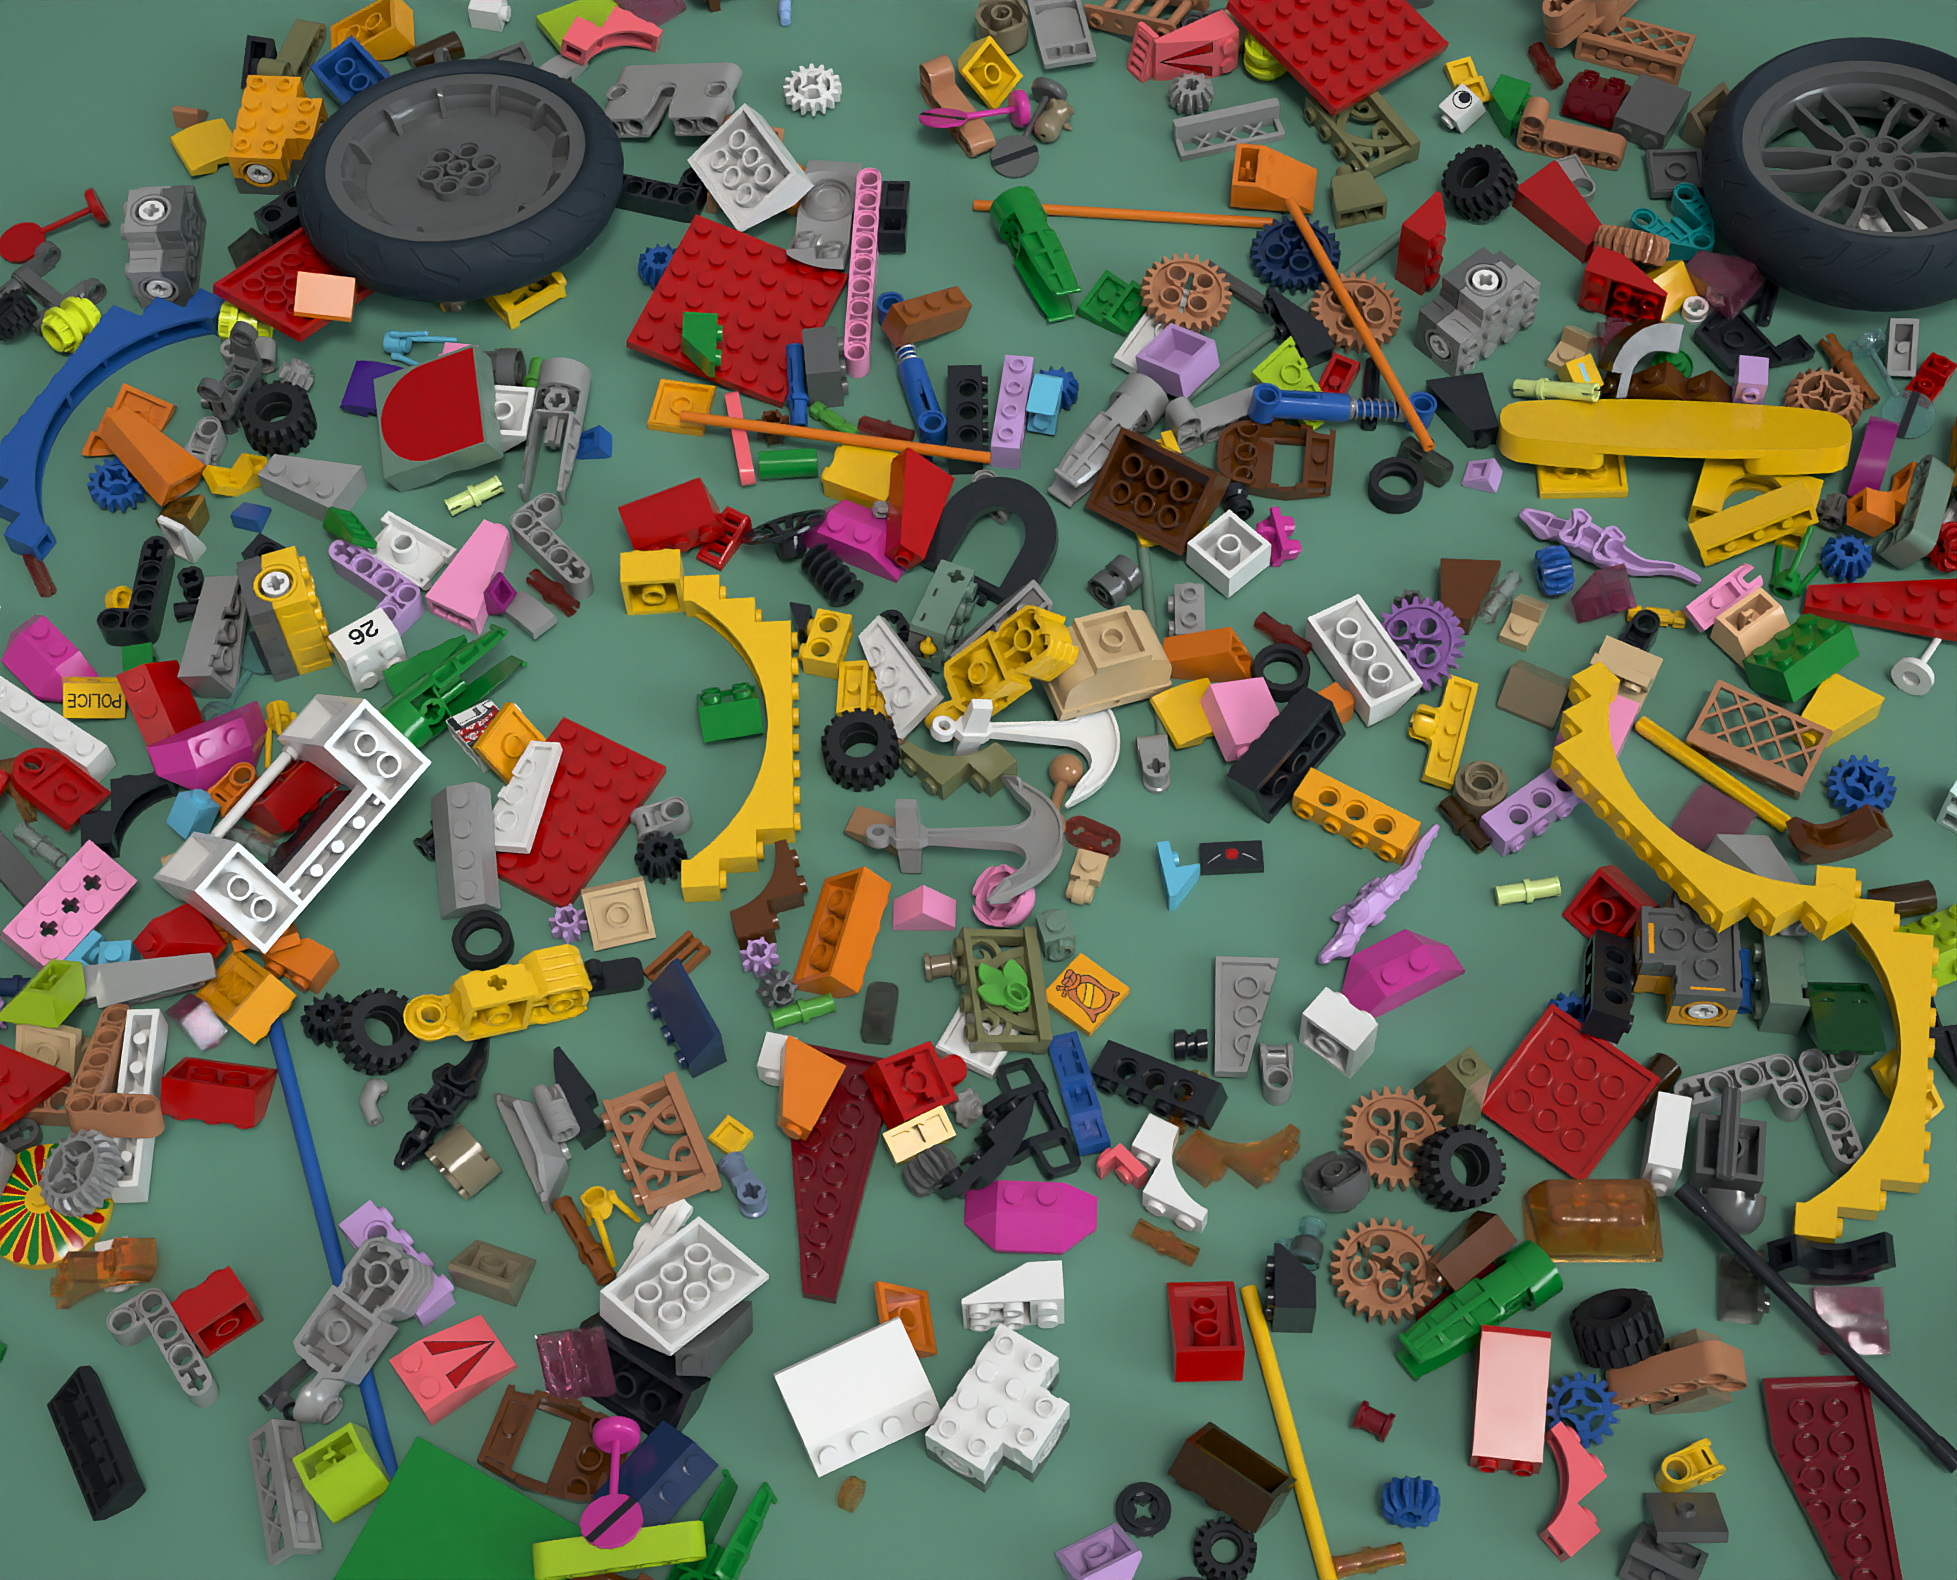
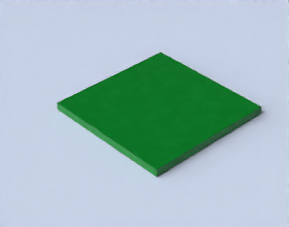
[333,1436,582,1580]

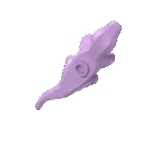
[1519,508,1701,584]
[1318,823,1440,964]

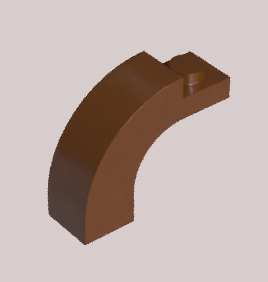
[1785,804,1893,864]

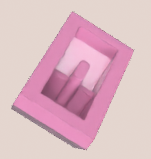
[892,885,956,931]

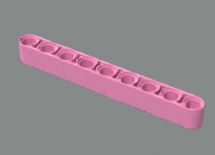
[844,167,882,378]

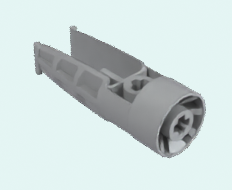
[518,357,592,506]
[1047,373,1169,508]

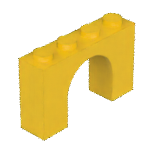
[1687,458,1824,551]

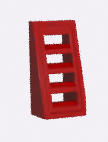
[696,506,752,571]

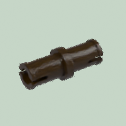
[1437,795,1493,854]

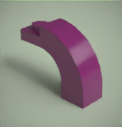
[1847,415,1899,496]

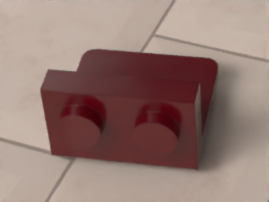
[1561,69,1631,129]

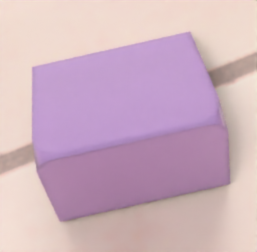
[1462,458,1503,493]

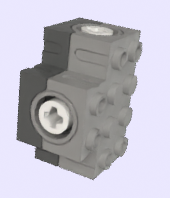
[120,185,207,309]
[1414,247,1541,377]

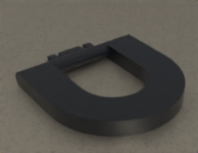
[918,477,1059,607]

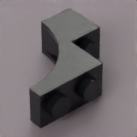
[80,771,179,858]

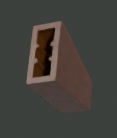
[1438,558,1501,635]
[1426,1210,1517,1292]

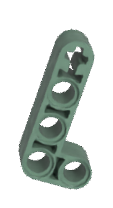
[1875,454,1955,570]

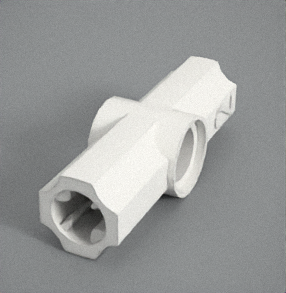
[616,1199,693,1278]

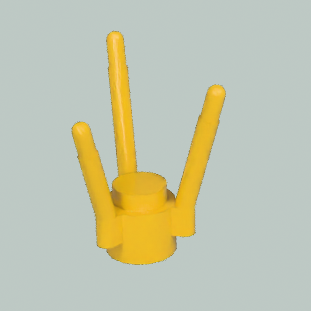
[264,700,297,769]
[580,1186,641,1268]

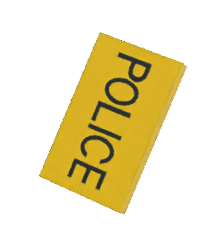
[61,676,126,718]

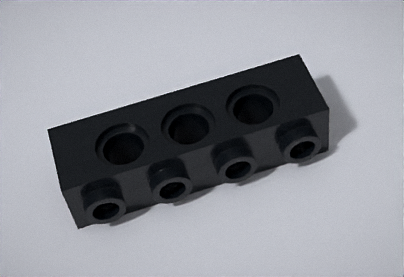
[948,365,989,475]
[1580,928,1635,1044]
[1091,1040,1228,1130]

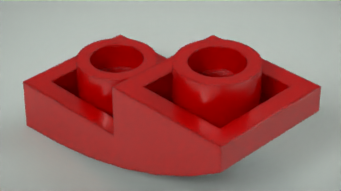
[1902,352,1957,410]

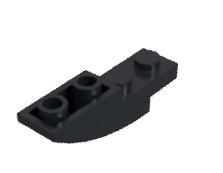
[937,1094,1035,1201]

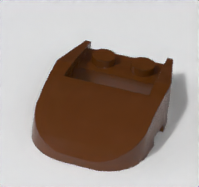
[1217,419,1336,501]
[477,1384,627,1504]

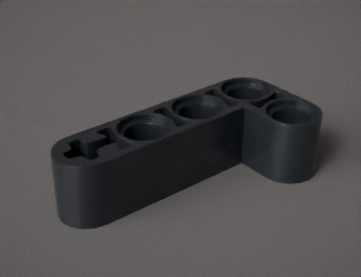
[615,167,708,223]
[97,536,175,647]

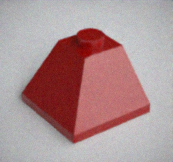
[133,903,228,961]

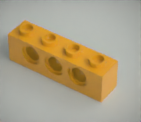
[1292,767,1421,866]

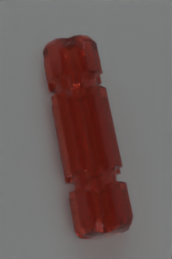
[22,554,57,598]

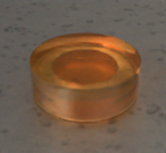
[837,1475,866,1513]

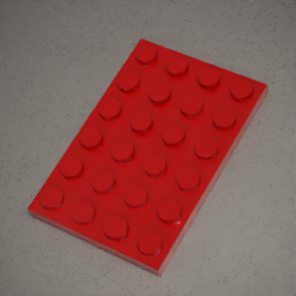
[213,227,375,343]
[496,717,667,908]

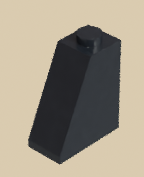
[1425,372,1499,448]

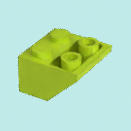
[0,959,87,1028]
[292,1422,391,1524]

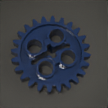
[1250,216,1341,294]

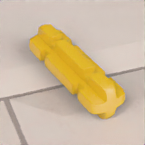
[1627,604,1687,629]

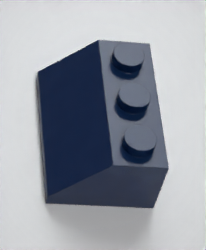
[646,958,727,1079]
[591,1420,719,1528]

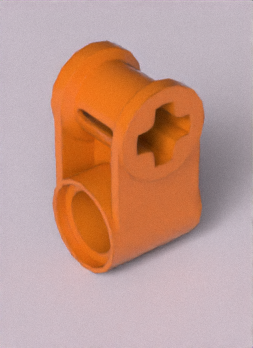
[207,762,259,819]

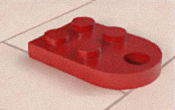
[11,748,111,832]

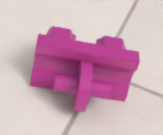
[1255,507,1302,567]

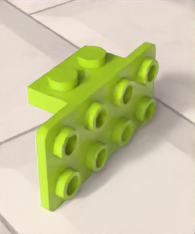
[1856,904,1957,988]

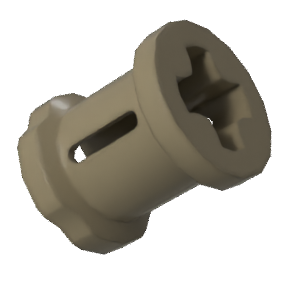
[924,950,957,982]

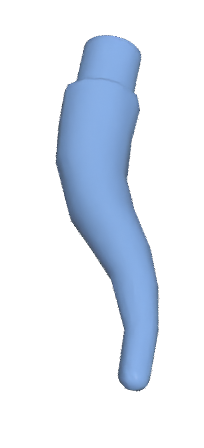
[778,0,792,26]

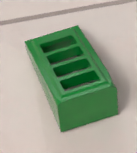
[322,507,378,549]

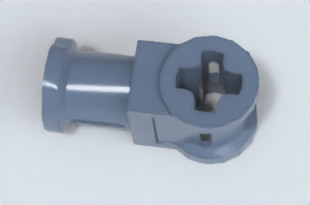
[717,1151,768,1219]

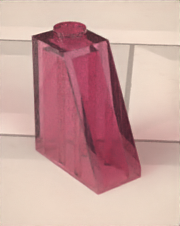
[1685,250,1763,319]

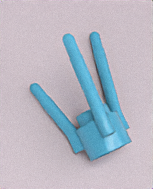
[383,330,457,366]

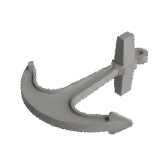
[866,775,1064,904]

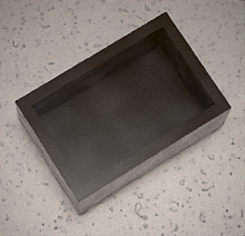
[1167,1421,1297,1534]

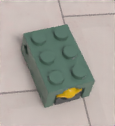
[908,559,978,672]

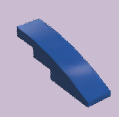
[1048,1031,1111,1157]

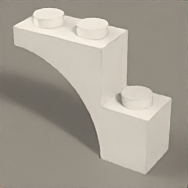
[1131,1113,1208,1234]

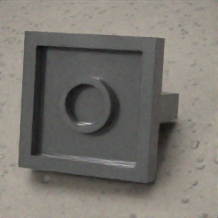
[1618,1521,1709,1580]

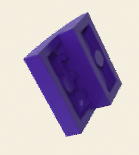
[340,360,404,418]

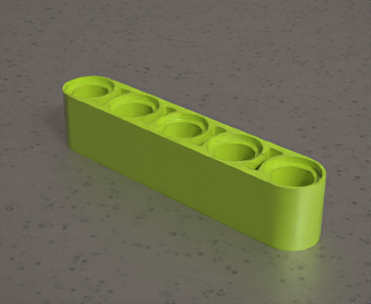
[532,1521,707,1580]

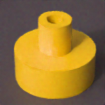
[105,586,132,609]

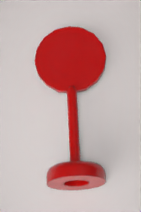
[0,187,110,263]

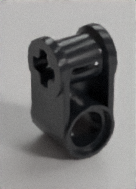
[1618,609,1660,653]

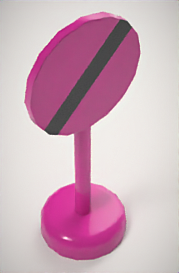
[919,89,1031,128]
[580,1416,644,1549]

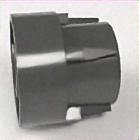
[484,348,526,387]

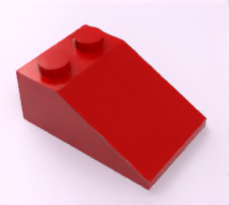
[1167,1281,1245,1382]

